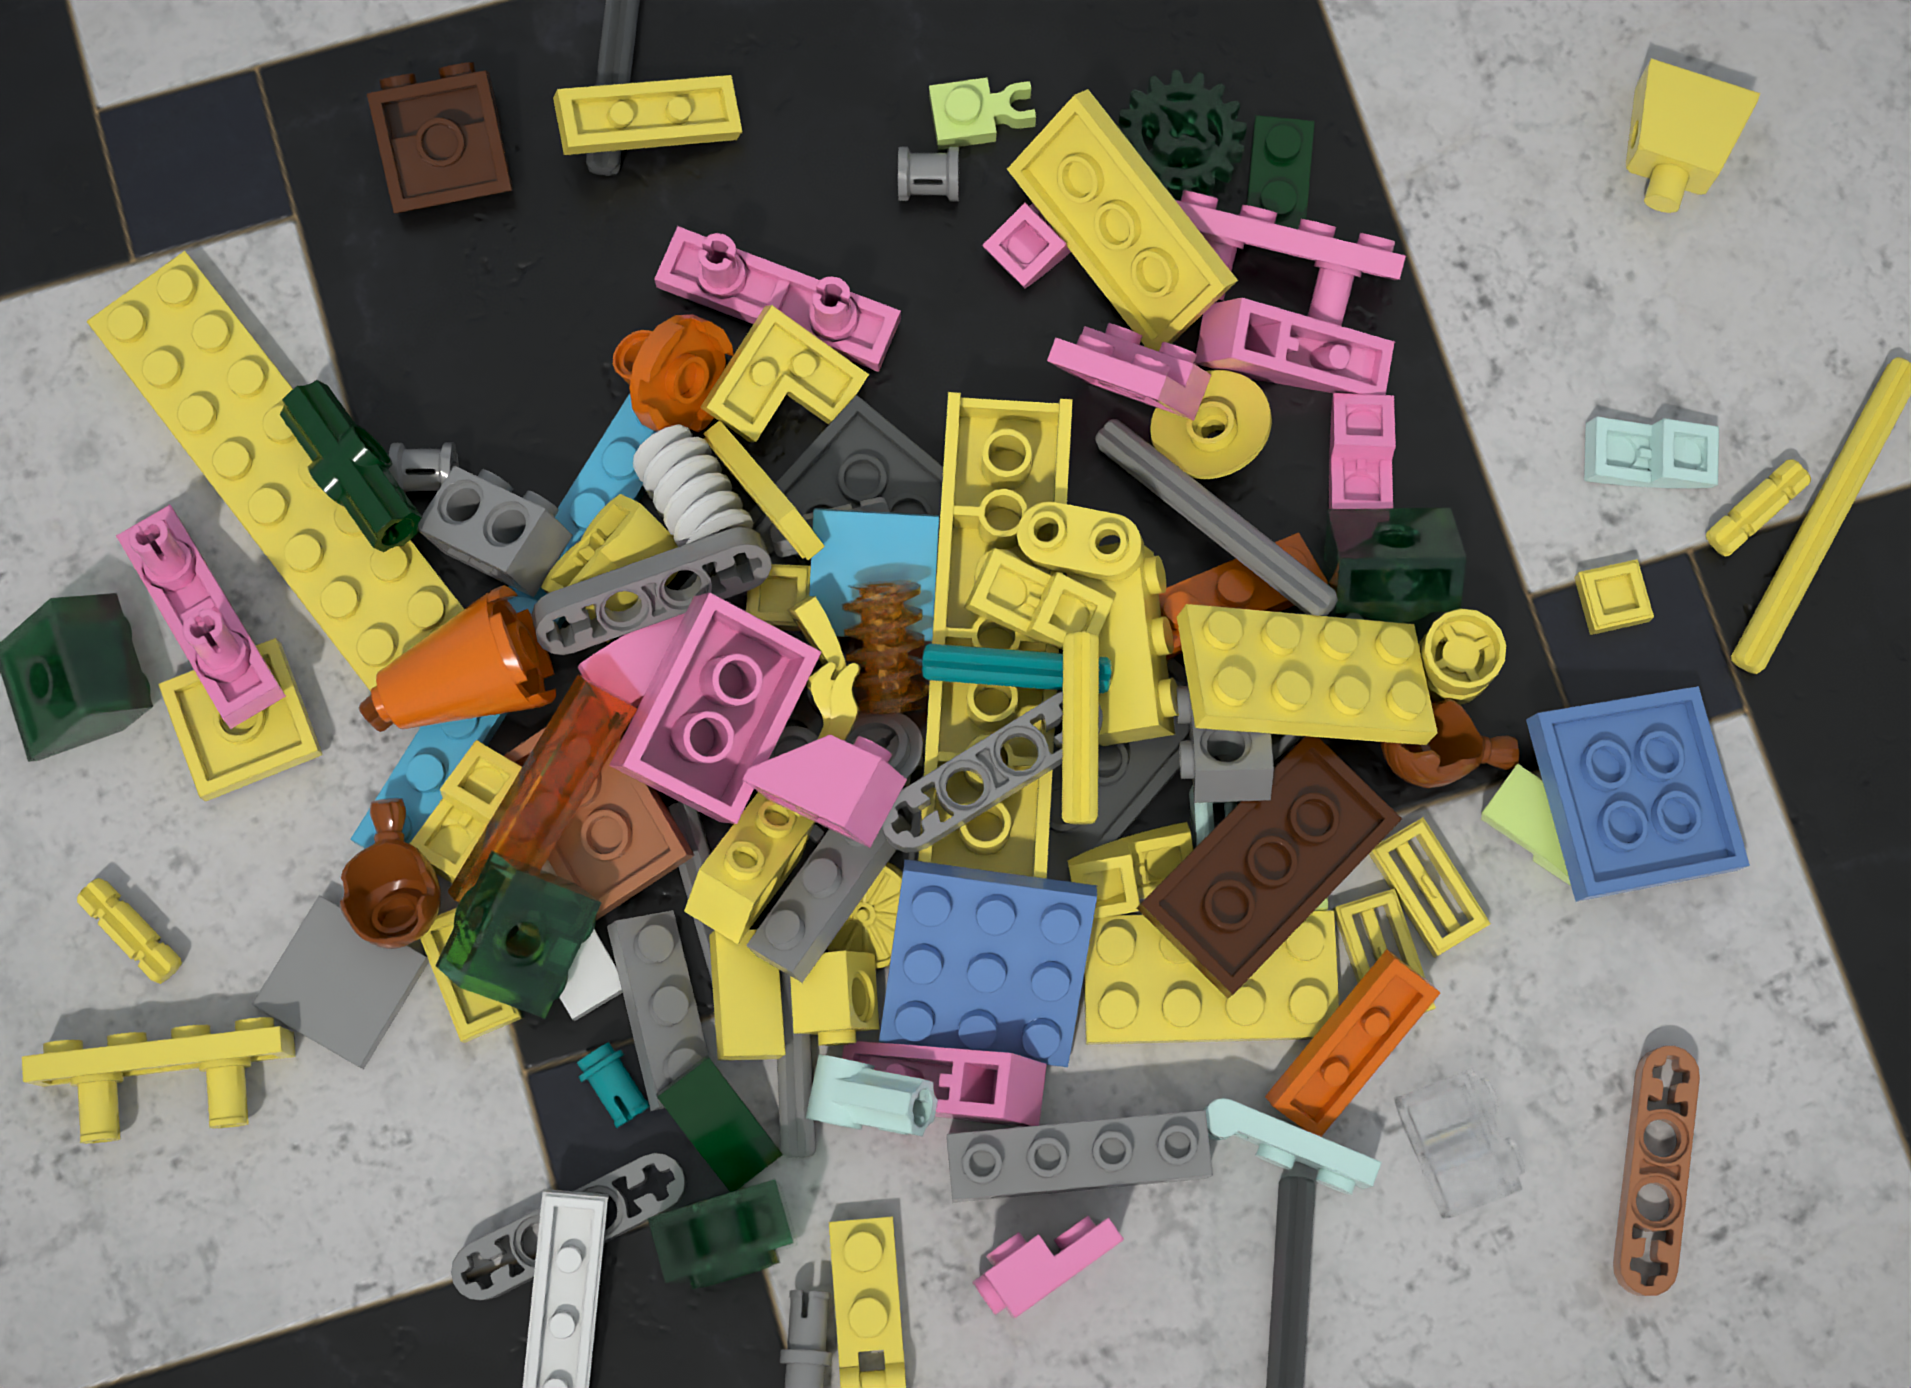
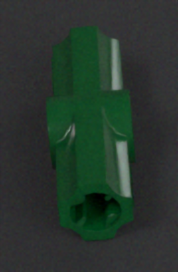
[280,380,422,552]

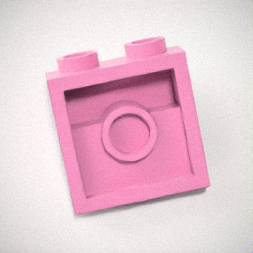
[1047,323,1211,421]
[972,1215,1124,1318]

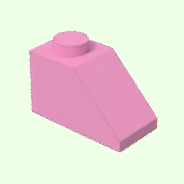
[742,735,907,848]

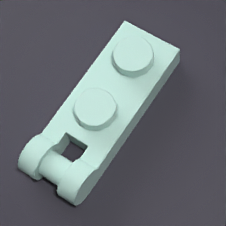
[1203,1098,1382,1195]

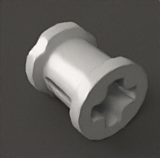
[898,147,959,201]
[388,442,459,493]

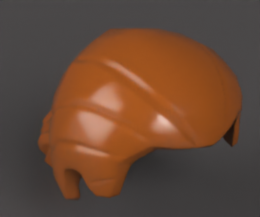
[1380,692,1519,788]
[340,798,441,949]

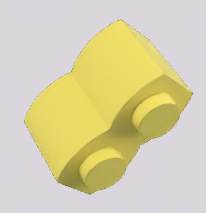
[541,494,678,643]

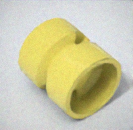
[1419,609,1506,705]

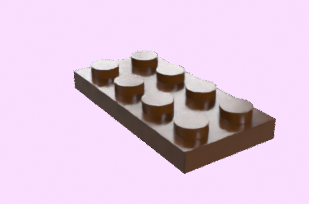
[1136,736,1402,999]

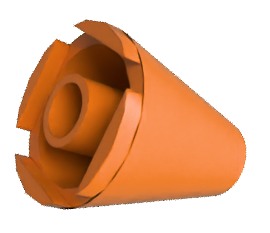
[371,585,556,729]

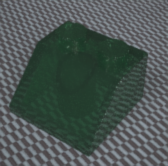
[0,593,153,762]

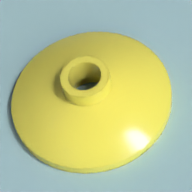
[1150,370,1272,479]

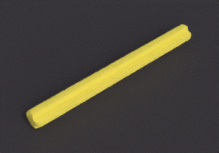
[1731,357,1911,674]

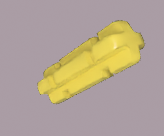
[1706,459,1811,557]
[77,878,182,984]

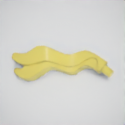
[794,662,861,817]

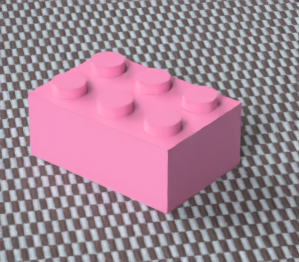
[609,593,821,824]

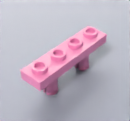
[1175,190,1406,326]
[654,226,901,372]
[116,505,286,729]

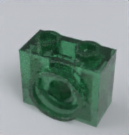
[1324,508,1466,623]
[435,850,601,1018]
[648,1179,799,1290]

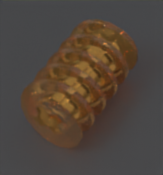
[842,580,929,714]

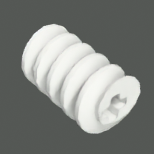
[633,424,753,547]

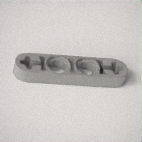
[531,527,771,655]
[882,691,1102,853]
[451,1153,687,1300]

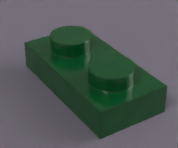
[1246,115,1315,229]

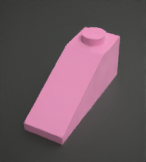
[1194,298,1395,395]
[842,1041,1047,1127]

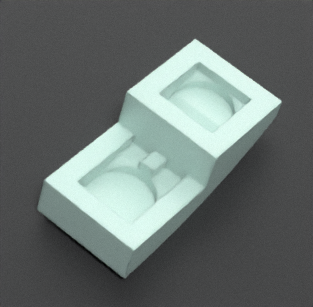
[1584,417,1719,488]

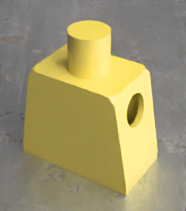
[1625,58,1760,213]

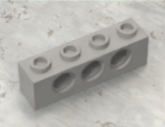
[947,1110,1213,1203]

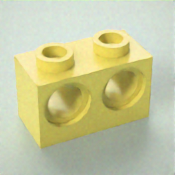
[684,792,815,944]

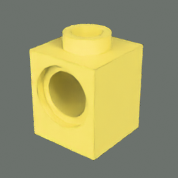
[790,950,879,1046]

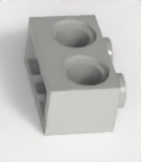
[418,466,573,597]
[1177,682,1274,803]

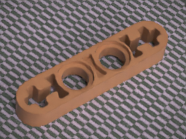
[1613,1046,1700,1296]

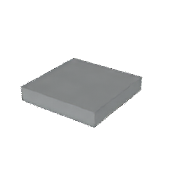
[252,895,429,1069]

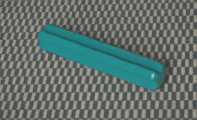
[922,644,1112,693]

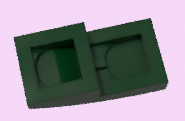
[656,1055,783,1194]

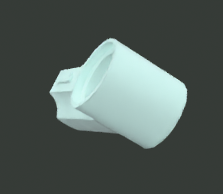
[805,1055,938,1136]

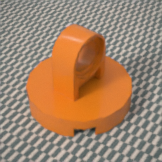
[613,315,733,432]

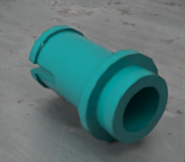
[577,1042,650,1128]

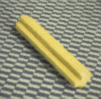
[1062,632,1099,825]

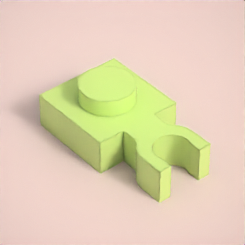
[929,77,1036,150]

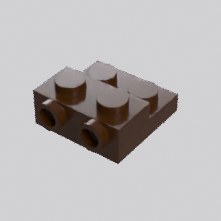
[367,62,514,214]

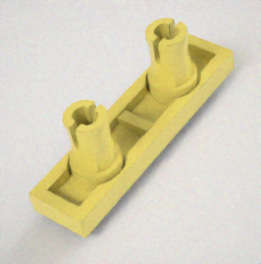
[22,1017,296,1144]

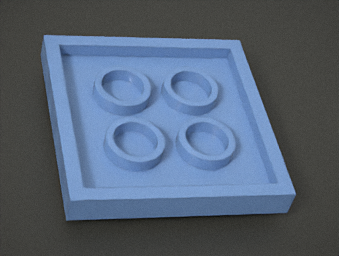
[1526,686,1750,902]
[879,859,1097,1068]

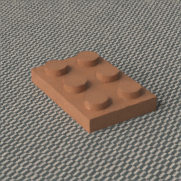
[503,695,695,923]

